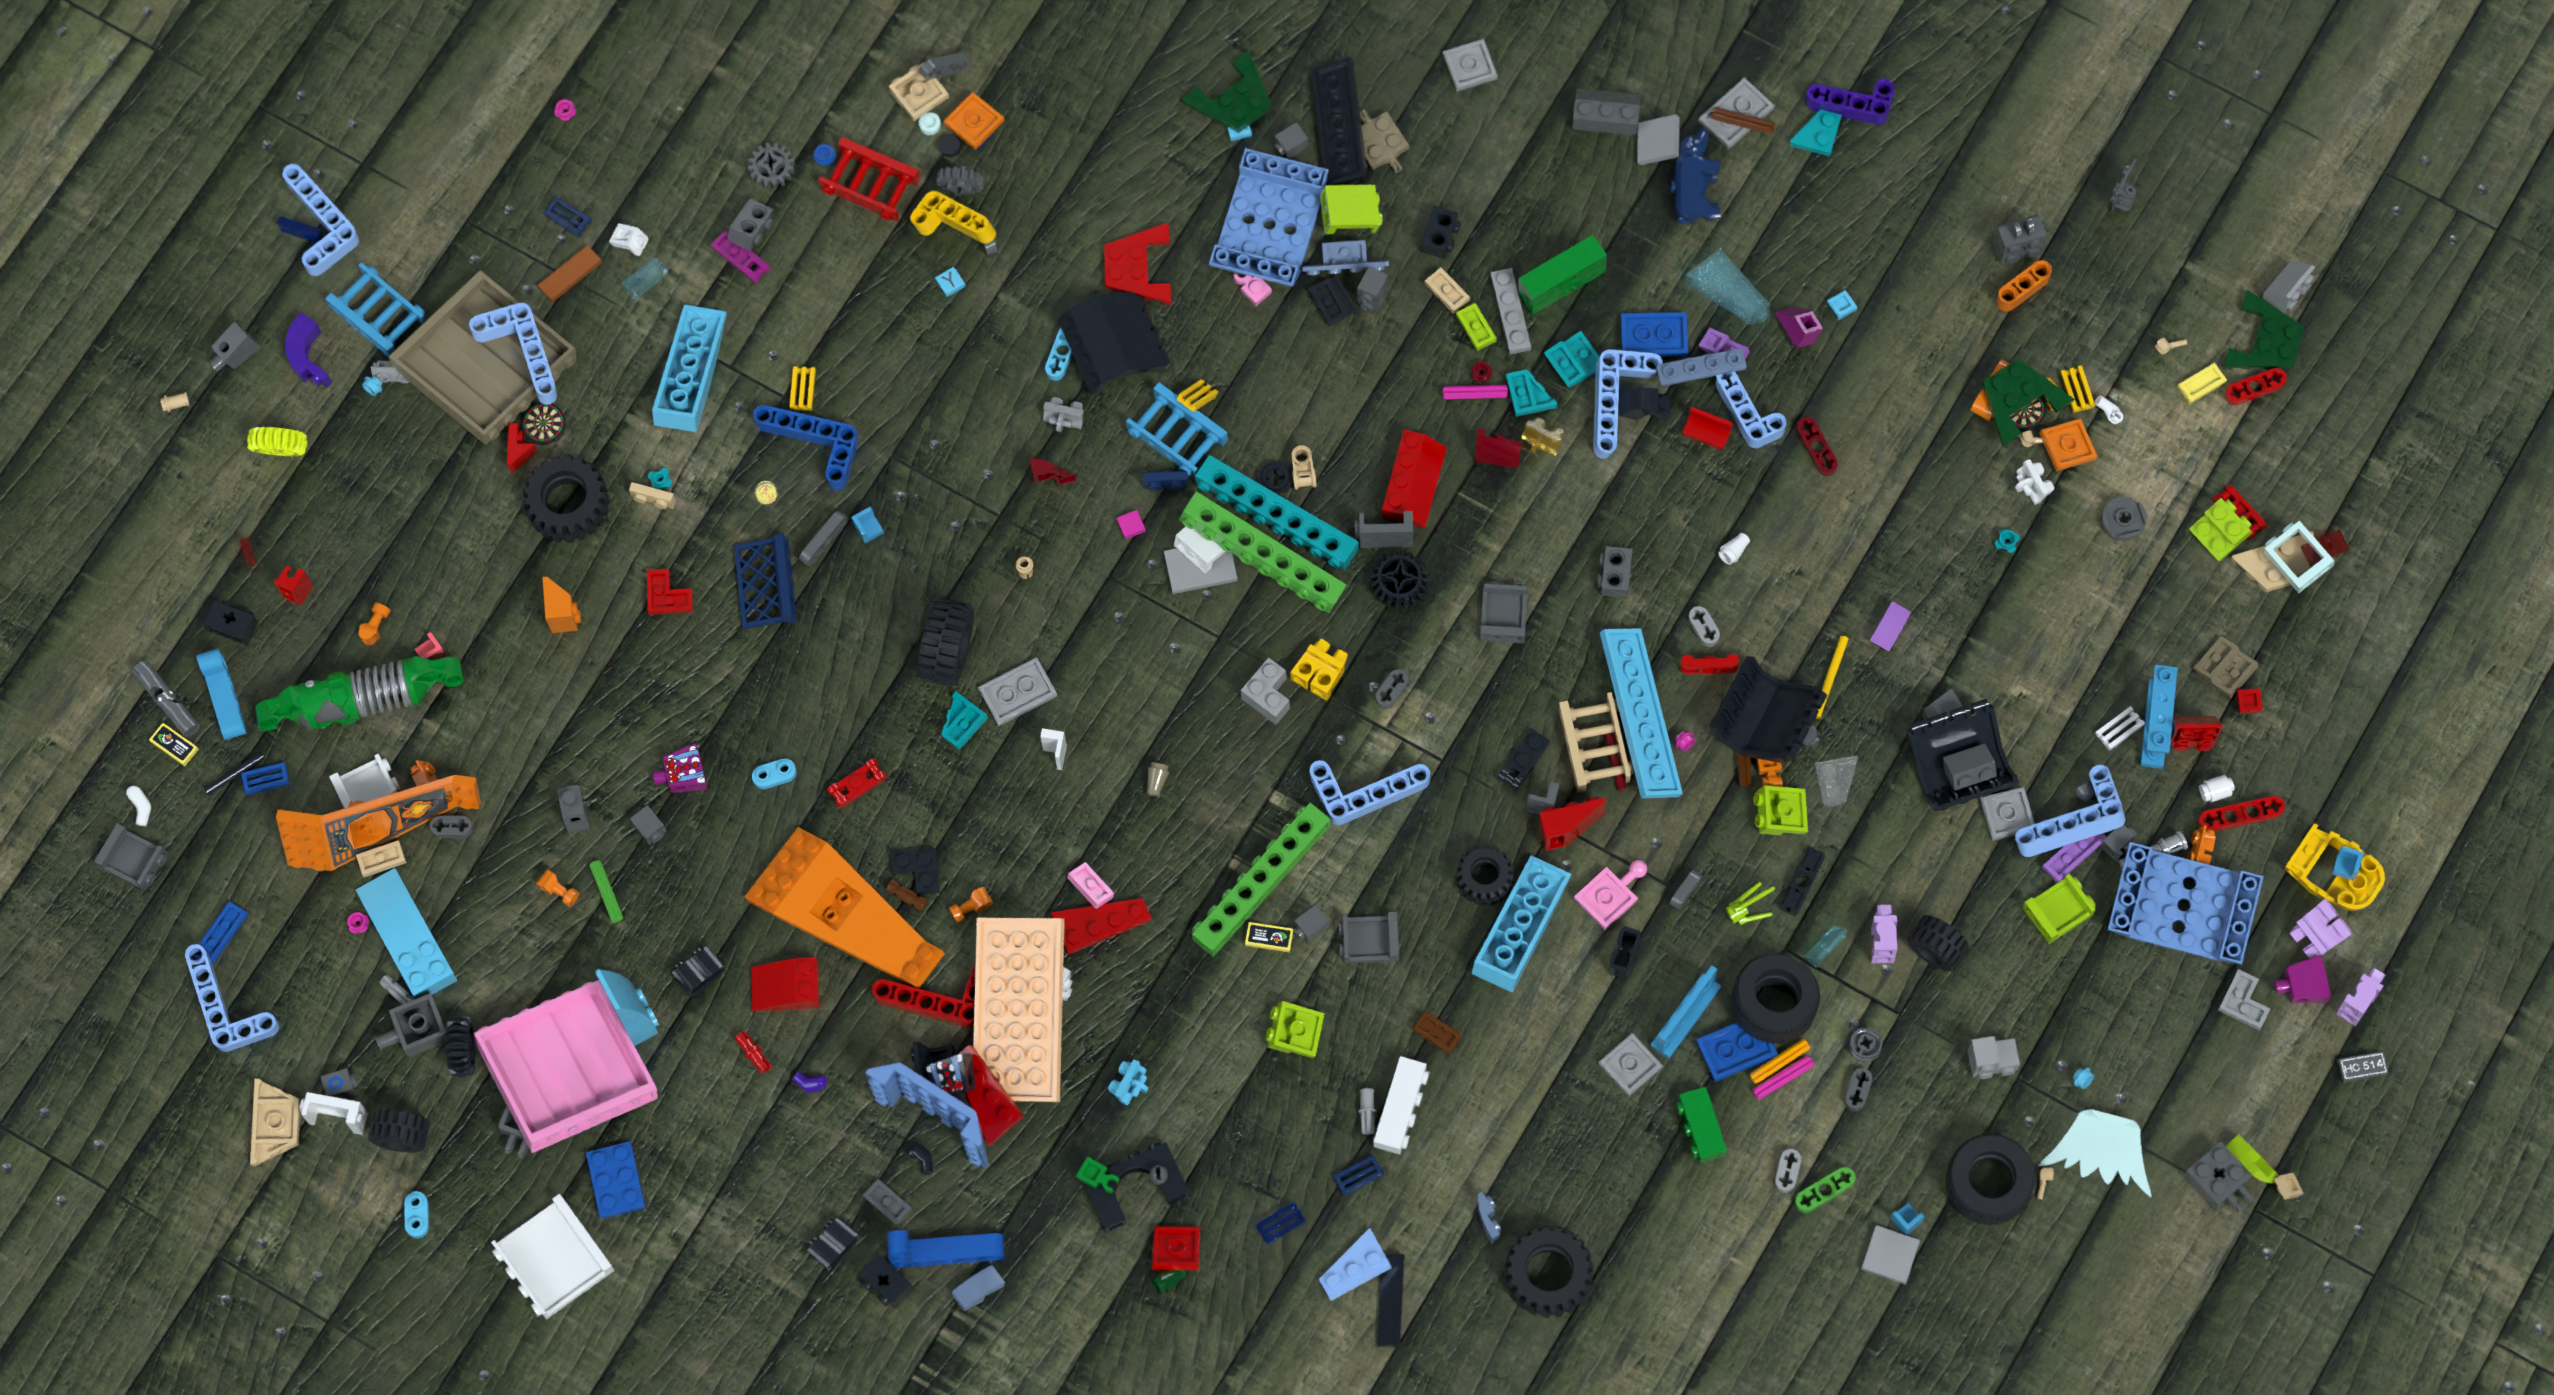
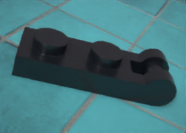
[1497,729,1550,791]

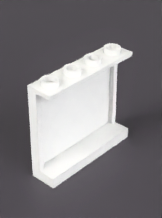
[492,1194,614,1319]

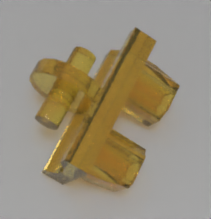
[1521,417,1564,456]

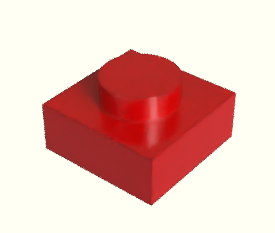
[2237,689,2263,714]

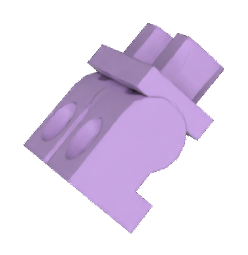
[2290,899,2354,959]
[1871,905,1897,964]
[2336,968,2385,1026]

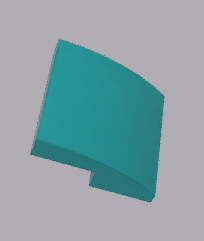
[1544,331,1599,388]

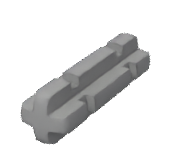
[379,975,415,1004]

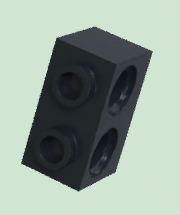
[1420,205,1461,259]

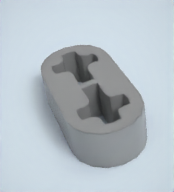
[1689,606,1720,647]
[1775,1149,1801,1193]

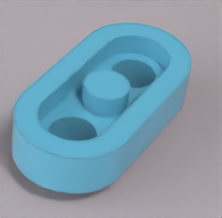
[752,759,797,789]
[404,1192,429,1238]

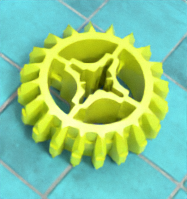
[247,427,307,456]

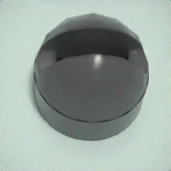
[2074,782,2094,801]
[1149,1165,1168,1185]

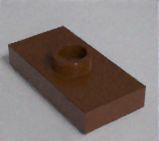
[1412,1011,1463,1055]

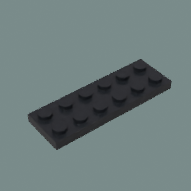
[1311,57,1368,185]

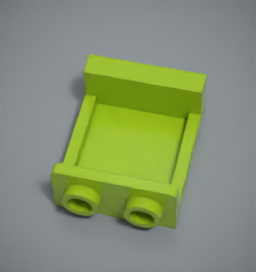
[1320,185,1382,234]
[2023,874,2095,944]

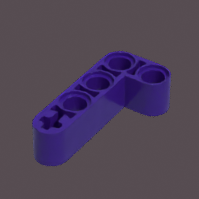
[1806,79,1894,125]

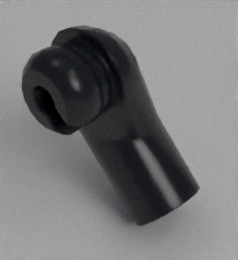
[908,1144,933,1175]

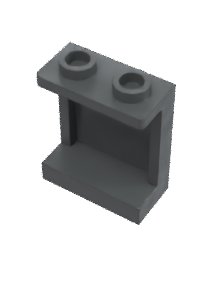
[1355,511,1413,548]
[1480,581,1528,644]
[94,823,168,891]
[1339,912,1399,964]

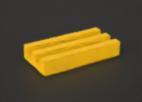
[2060,366,2095,413]
[790,367,816,411]
[1177,379,1218,412]

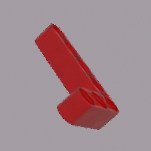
[872,963,976,1028]

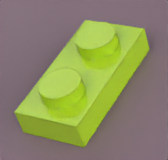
[1456,303,1496,351]

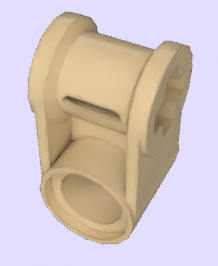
[1292,445,1317,490]

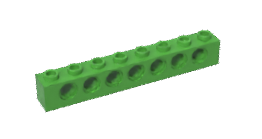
[1179,491,1347,613]
[1192,803,1331,957]

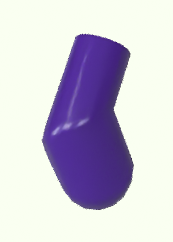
[792,1071,827,1093]

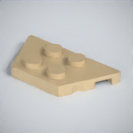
[2231,531,2314,592]
[250,1079,301,1166]

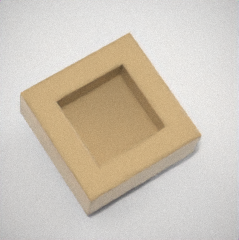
[2274,1173,2303,1200]

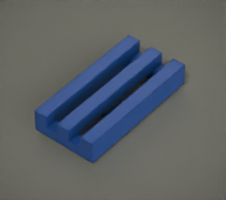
[241,762,290,795]

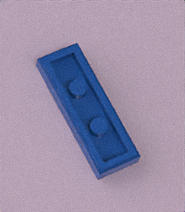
[192,901,249,966]

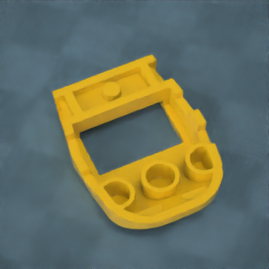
[2285,823,2385,911]

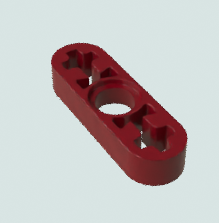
[1797,417,1838,476]

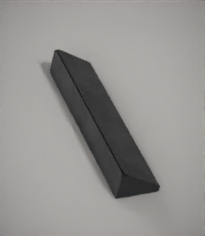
[1377,1254,1405,1348]

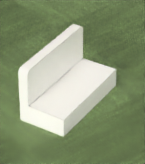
[1041,729,1067,770]

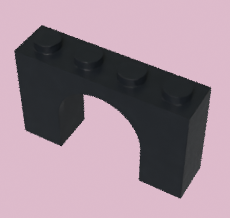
[1083,1142,1190,1234]

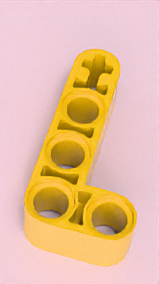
[910,191,996,244]

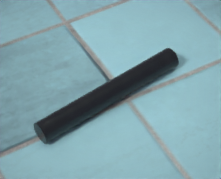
[204,751,265,795]

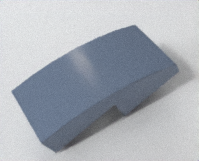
[1478,1192,1501,1244]
[952,1265,1005,1311]

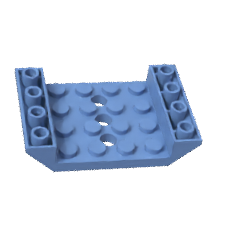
[1209,148,1329,287]
[2108,842,2264,964]
[866,1063,989,1168]

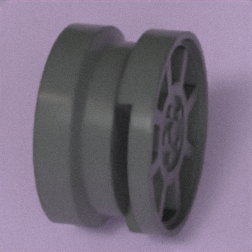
[1849,1027,1883,1063]

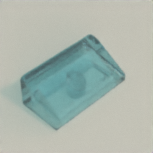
[621,257,668,300]
[1804,926,1847,968]

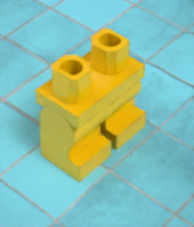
[1290,639,1348,701]

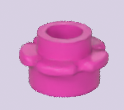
[555,100,576,121]
[1675,731,1696,752]
[347,912,369,934]

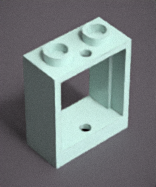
[2264,521,2334,593]

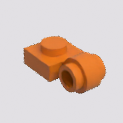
[1757,759,1783,787]

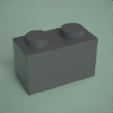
[1943,744,1997,791]

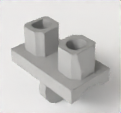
[1043,397,1083,432]

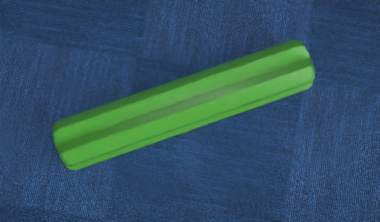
[590,860,623,923]

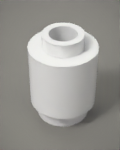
[2199,775,2235,803]

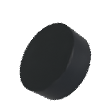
[938,134,960,157]

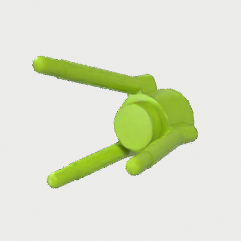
[1725,882,1775,925]

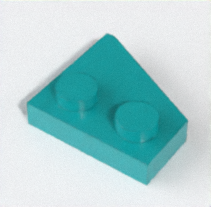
[1790,110,1841,156]
[1506,369,1557,417]
[941,691,988,750]

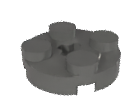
[2102,496,2147,541]

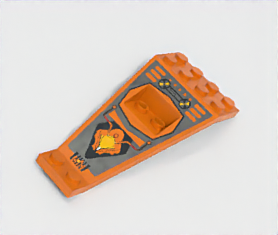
[276,775,481,871]

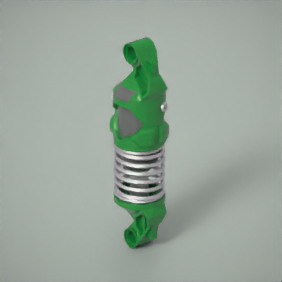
[255,656,464,731]

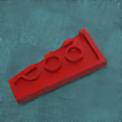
[1051,898,1152,955]
[958,1045,1024,1145]

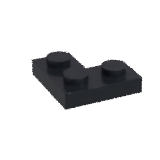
[891,848,940,895]

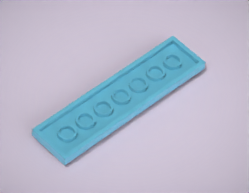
[1600,628,1683,799]

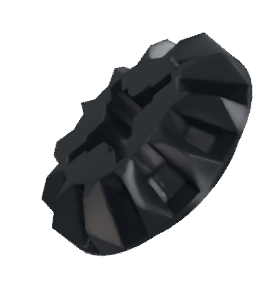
[1258,461,1293,495]

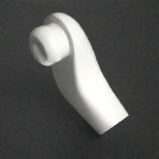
[126,786,151,827]

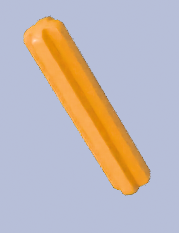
[1749,1039,1810,1084]

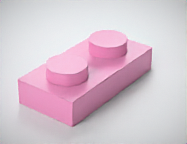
[1067,862,1114,909]

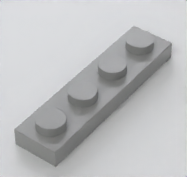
[1491,268,1531,354]

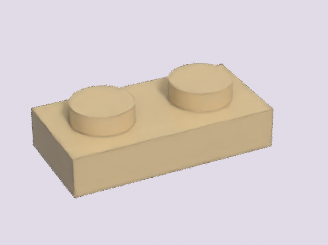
[1425,268,1470,314]
[629,482,676,509]
[356,840,406,877]

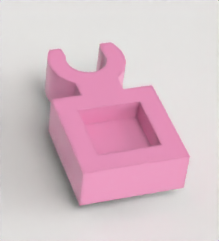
[1234,274,1272,306]

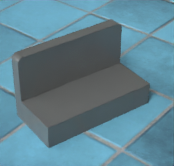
[1527,782,1559,814]

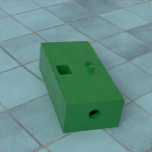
[1518,235,1607,315]

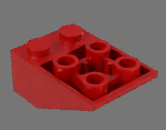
[2170,716,2222,751]
[1539,797,1606,851]

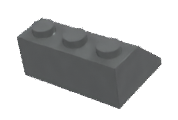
[1573,88,1641,135]

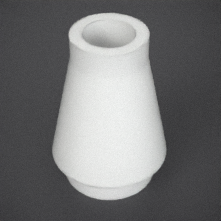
[1718,533,1750,565]

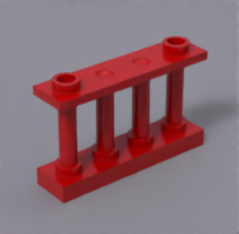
[819,137,921,222]

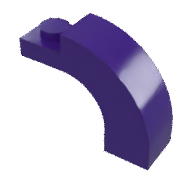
[285,312,332,389]

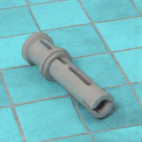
[2119,830,2188,871]

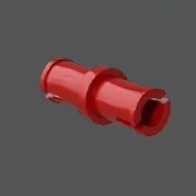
[734,1031,772,1074]

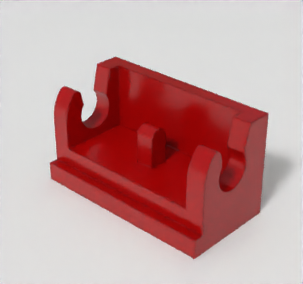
[274,566,313,606]

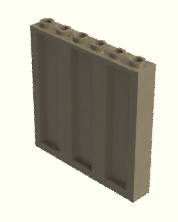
[389,270,577,445]

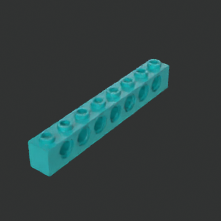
[1195,455,1359,570]

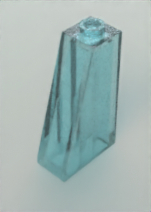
[1686,249,1770,326]

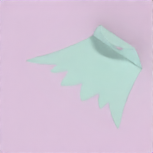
[2038,1109,2152,1197]

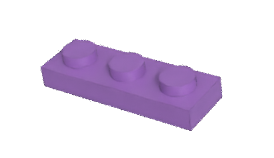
[2042,833,2107,883]

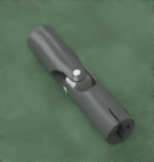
[131,660,201,738]

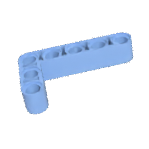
[283,164,359,276]
[469,303,557,405]
[1593,350,1663,459]
[1310,760,1430,825]
[2015,765,2125,857]
[185,944,279,1052]

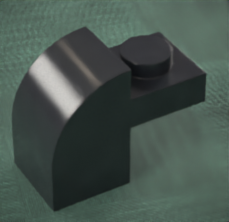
[1618,388,1670,420]

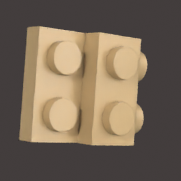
[889,63,949,121]

